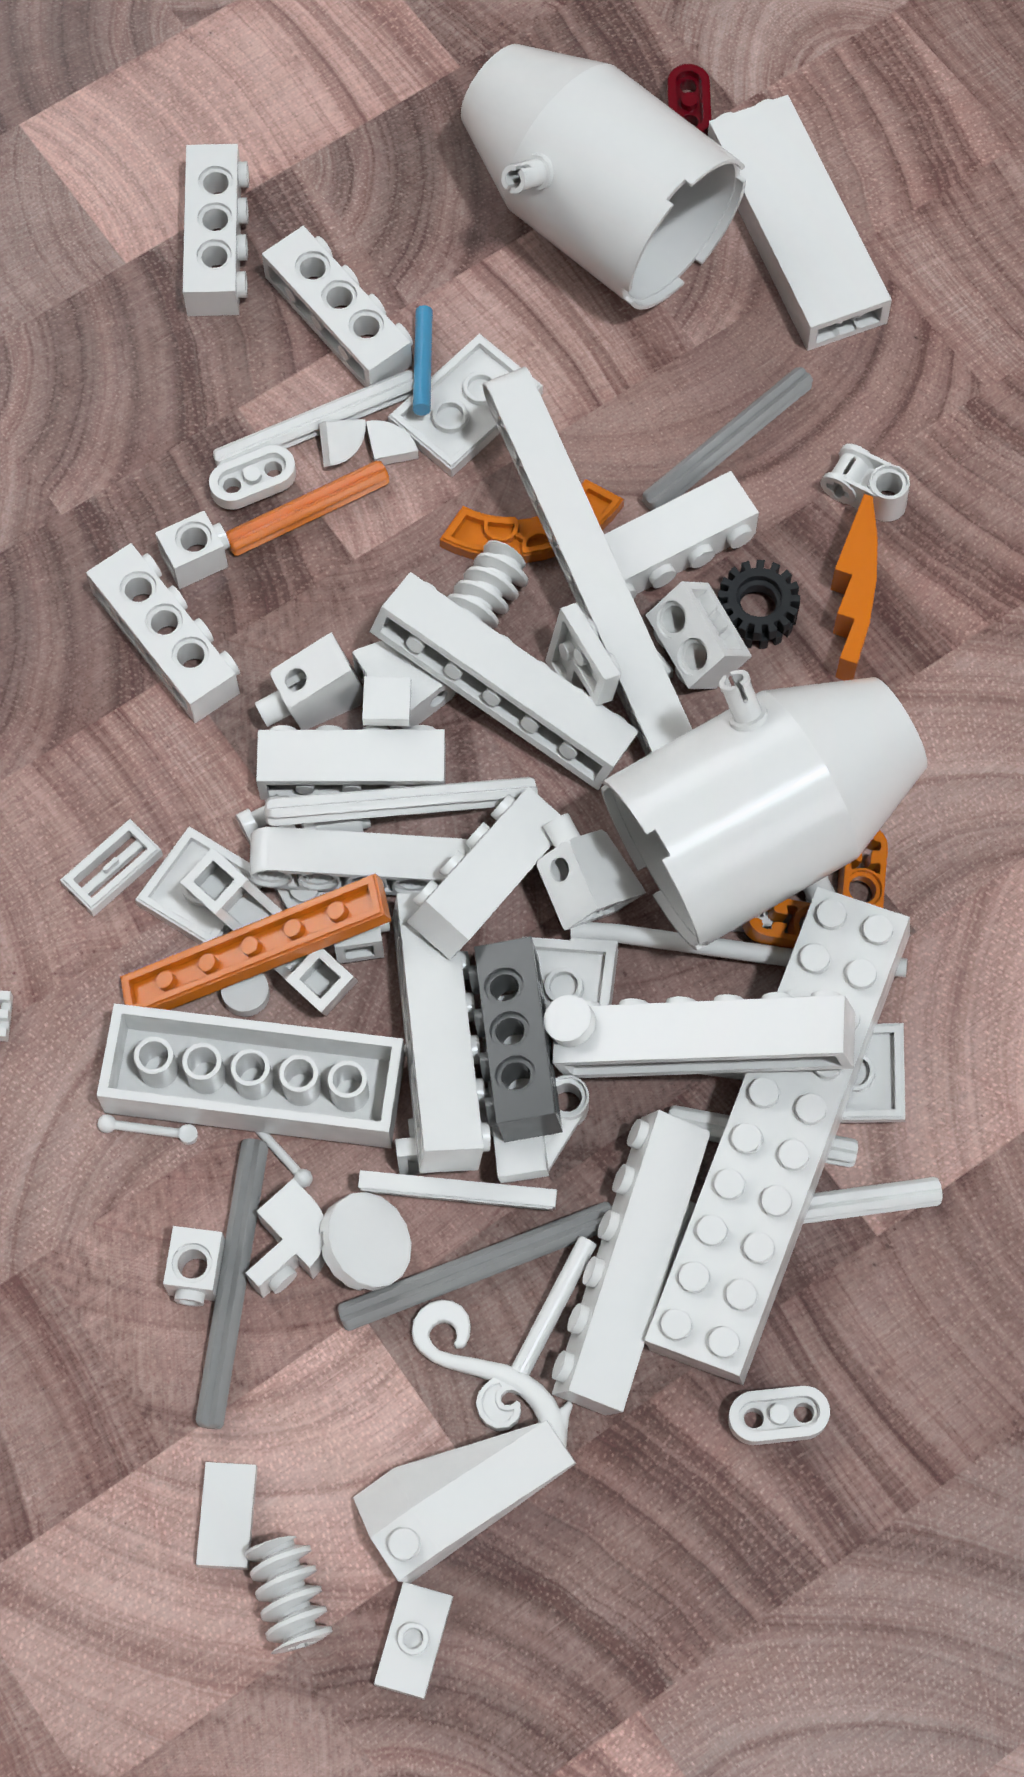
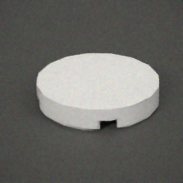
[320,1192,411,1291]

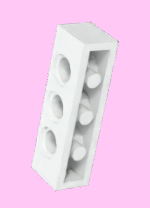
[183,144,249,316]
[262,226,413,387]
[86,543,240,723]

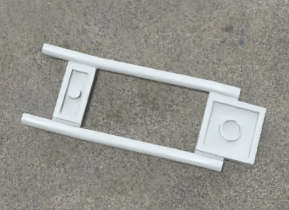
[515,922,907,1080]

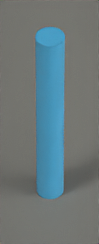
[413,305,433,416]

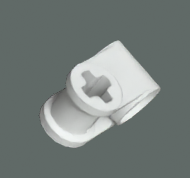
[820,444,910,522]

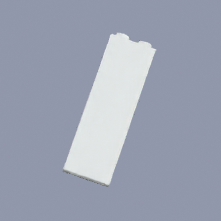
[708,95,892,351]

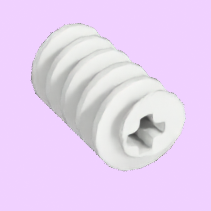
[447,540,529,628]
[245,1536,333,1654]

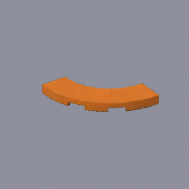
[440,479,624,563]

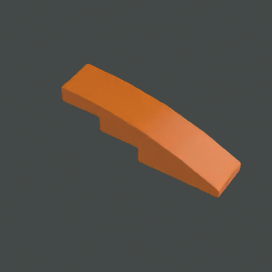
[830,494,878,681]

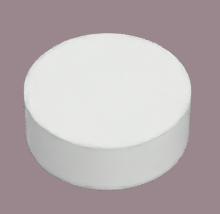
[221,973,270,1017]
[544,995,596,1047]

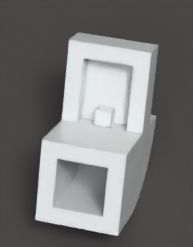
[246,1178,325,1298]

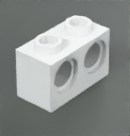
[646,581,752,689]

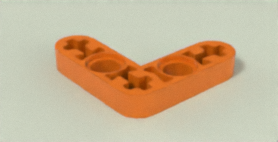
[742,830,888,949]

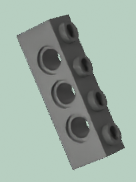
[468,936,563,1142]

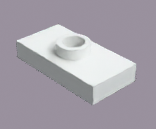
[374,1582,453,1700]

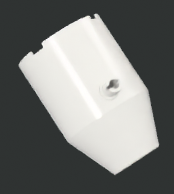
[461,44,746,310]
[601,670,927,950]

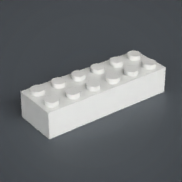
[97,1003,405,1149]

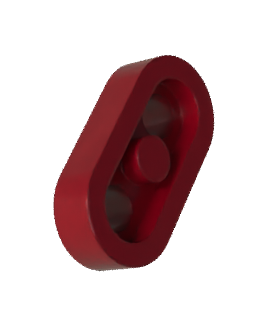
[667,64,712,136]

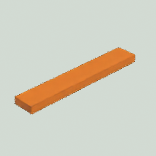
[120,873,391,1010]

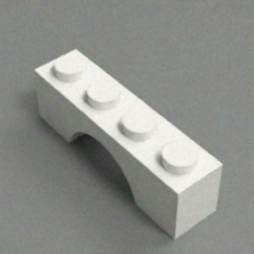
[180,847,358,1016]

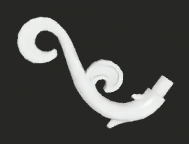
[412,1299,573,1488]

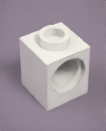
[155,511,230,589]
[163,1226,225,1306]

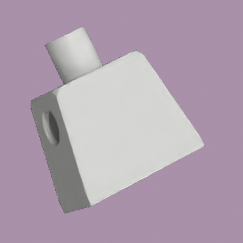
[255,632,364,730]
[352,641,455,730]
[537,813,646,931]

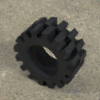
[718,560,800,649]

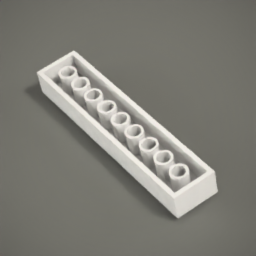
[644,887,910,1385]

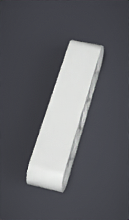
[250,827,471,895]

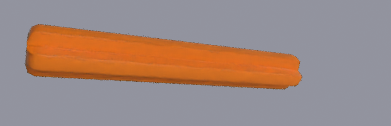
[226,461,389,556]

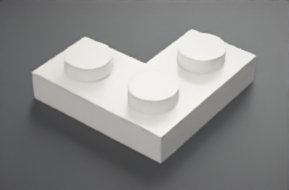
[545,602,621,706]

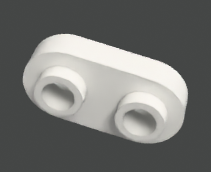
[209,445,296,510]
[728,1386,830,1445]

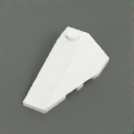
[353,1421,577,1583]

